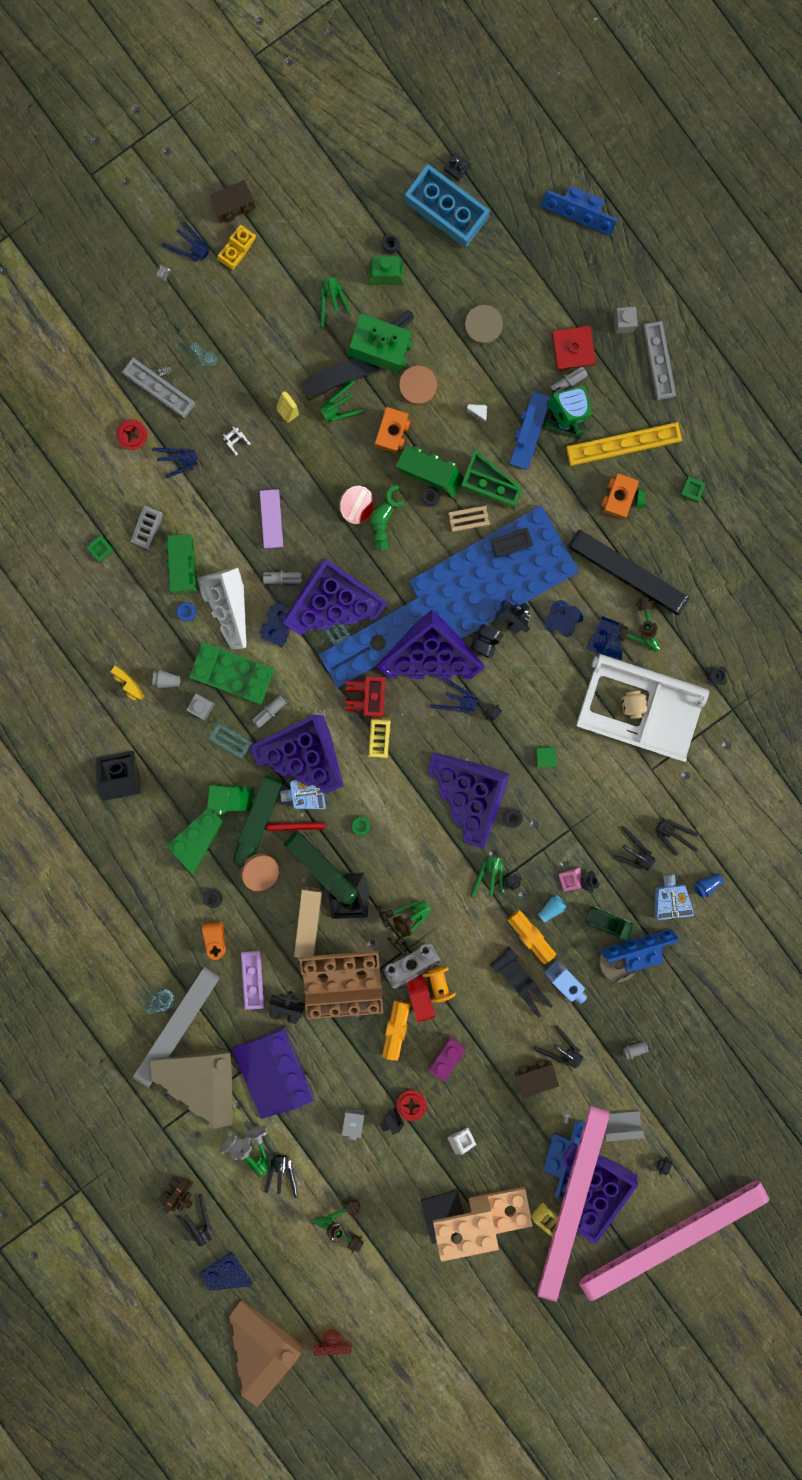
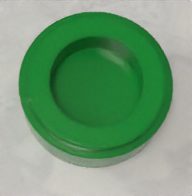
[635,489,646,508]
[351,816,370,836]

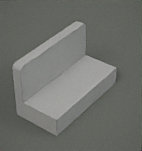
[604,1110,644,1142]

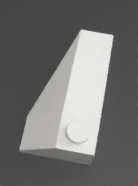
[197,568,246,650]

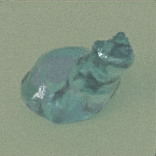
[190,341,219,366]
[147,989,175,1014]

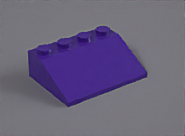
[232,1026,314,1119]

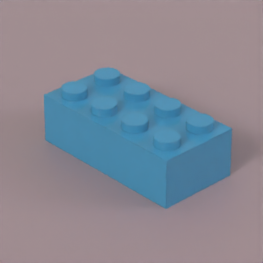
[404,164,490,249]

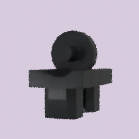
[496,599,531,634]
[268,991,305,1024]

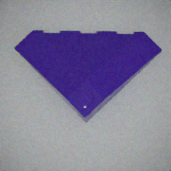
[282,558,388,634]
[377,610,485,679]
[250,715,344,794]
[428,752,510,849]
[562,1142,638,1244]

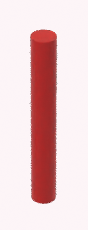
[267,822,325,831]

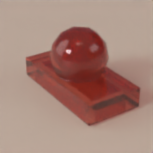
[313,1329,353,1356]

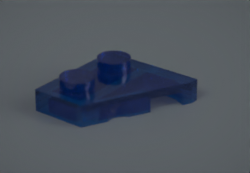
[587,616,623,661]
[200,1251,252,1291]

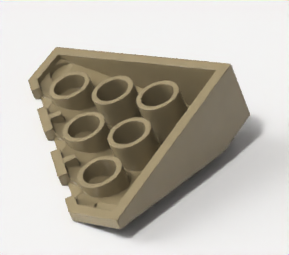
[149,1049,233,1129]

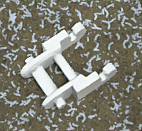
[223,426,251,456]

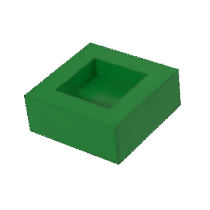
[680,477,706,503]
[86,535,115,563]
[536,748,557,767]

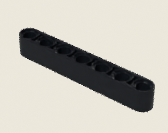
[568,530,690,615]

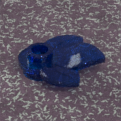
[546,600,583,637]

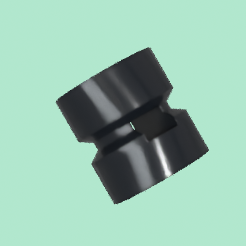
[470,624,504,659]

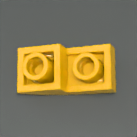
[217,225,256,270]
[111,665,144,700]

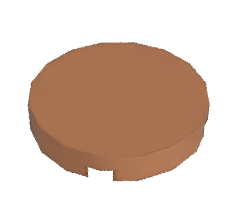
[399,365,438,405]
[240,853,279,891]

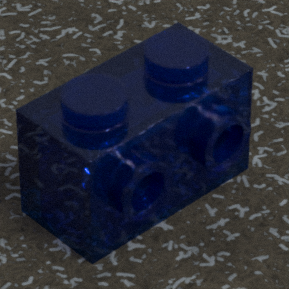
[259,603,291,648]

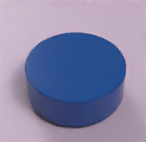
[177,602,197,622]

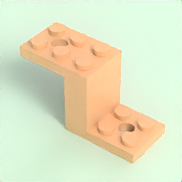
[433,1187,533,1262]

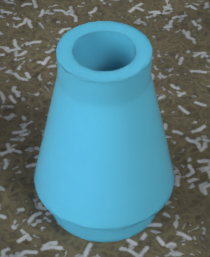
[538,895,567,923]

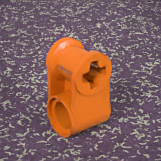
[202,921,226,960]

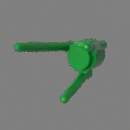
[320,278,351,328]
[319,381,364,422]
[471,857,504,898]

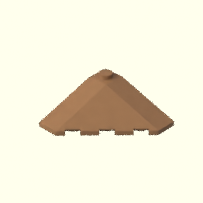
[229,1300,302,1407]

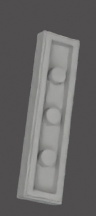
[643,321,676,401]
[122,357,196,419]

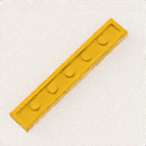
[566,422,682,466]

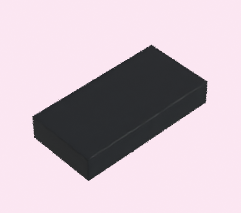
[490,528,533,559]

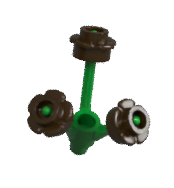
[612,597,660,652]
[313,1197,364,1253]

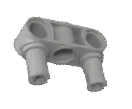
[384,944,441,988]

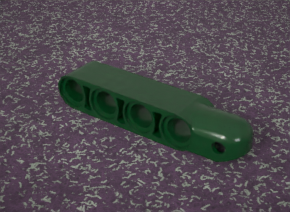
[233,775,283,867]
[284,830,357,904]

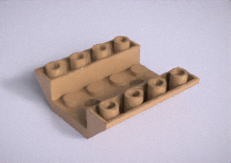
[300,951,383,1019]

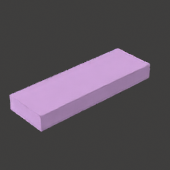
[260,489,284,549]
[241,950,264,1010]

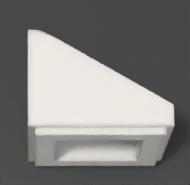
[466,404,487,423]
[448,1128,476,1155]

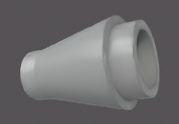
[152,670,180,688]

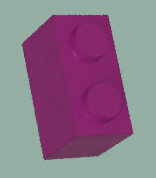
[428,1035,466,1082]

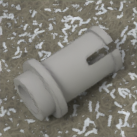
[623,1041,649,1060]

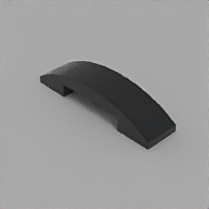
[301,358,379,400]

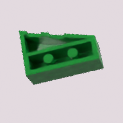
[396,446,464,499]
[460,449,522,510]
[165,534,198,595]
[207,783,254,814]
[166,809,224,875]

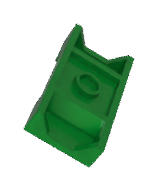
[189,642,276,705]

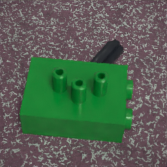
[347,310,414,373]

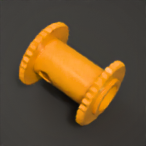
[422,966,456,1003]

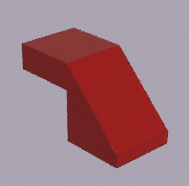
[406,974,436,1023]

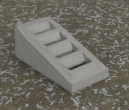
[131,505,164,550]

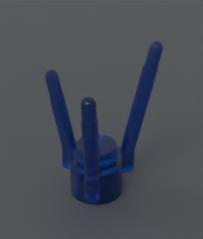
[161,222,210,262]
[152,447,198,478]
[429,679,479,714]

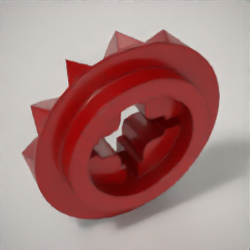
[116,419,147,451]
[396,1089,427,1121]

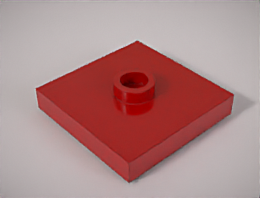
[552,326,596,371]

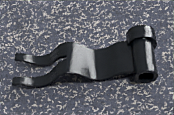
[490,946,553,1018]

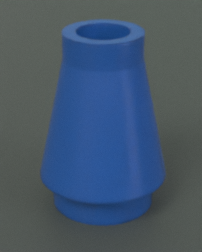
[694,873,724,898]

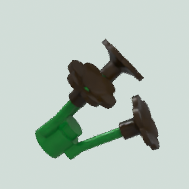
[377,900,431,955]

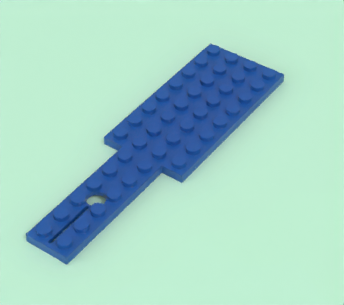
[319,505,579,688]

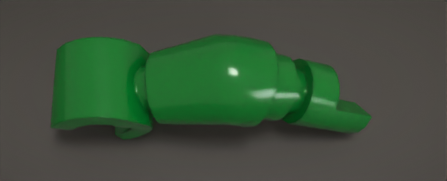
[370,485,404,551]

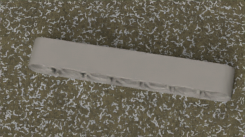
[132,967,220,1088]

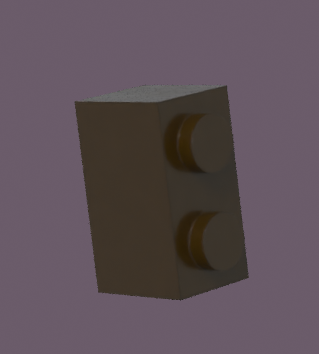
[209,180,256,223]
[514,1059,559,1098]

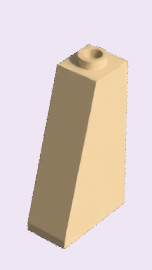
[294,886,323,961]

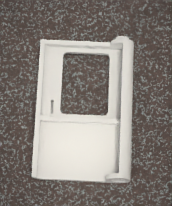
[576,654,709,762]

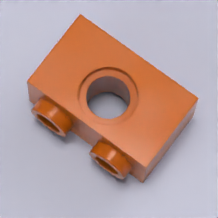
[375,407,411,454]
[601,473,639,520]

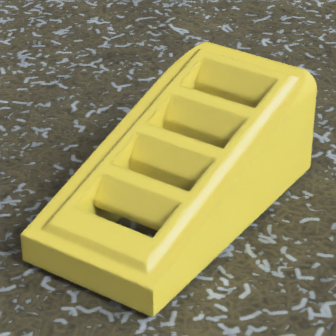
[277,391,299,423]
[368,716,390,758]
[531,1203,558,1237]

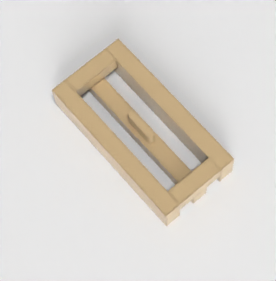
[448,506,490,532]

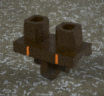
[159,1176,193,1214]

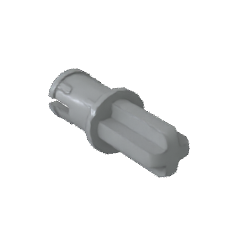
[550,367,587,394]
[263,570,302,586]
[252,695,287,728]

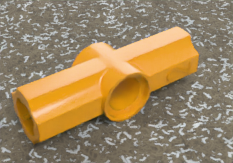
[507,910,556,965]
[382,1000,410,1061]

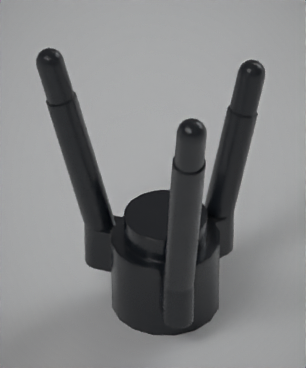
[655,819,698,856]
[614,826,656,871]
[534,1026,583,1069]
[265,1155,298,1198]
[177,1194,213,1247]

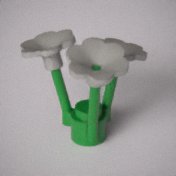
[219,1126,270,1177]

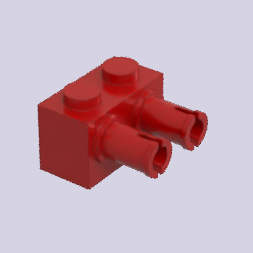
[345,677,386,717]

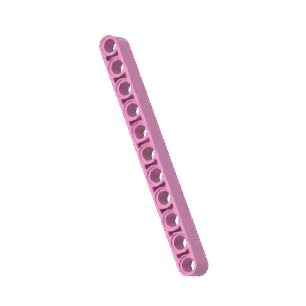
[537,1106,610,1302]
[579,1180,769,1301]

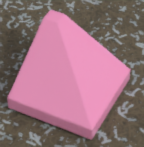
[559,867,582,892]

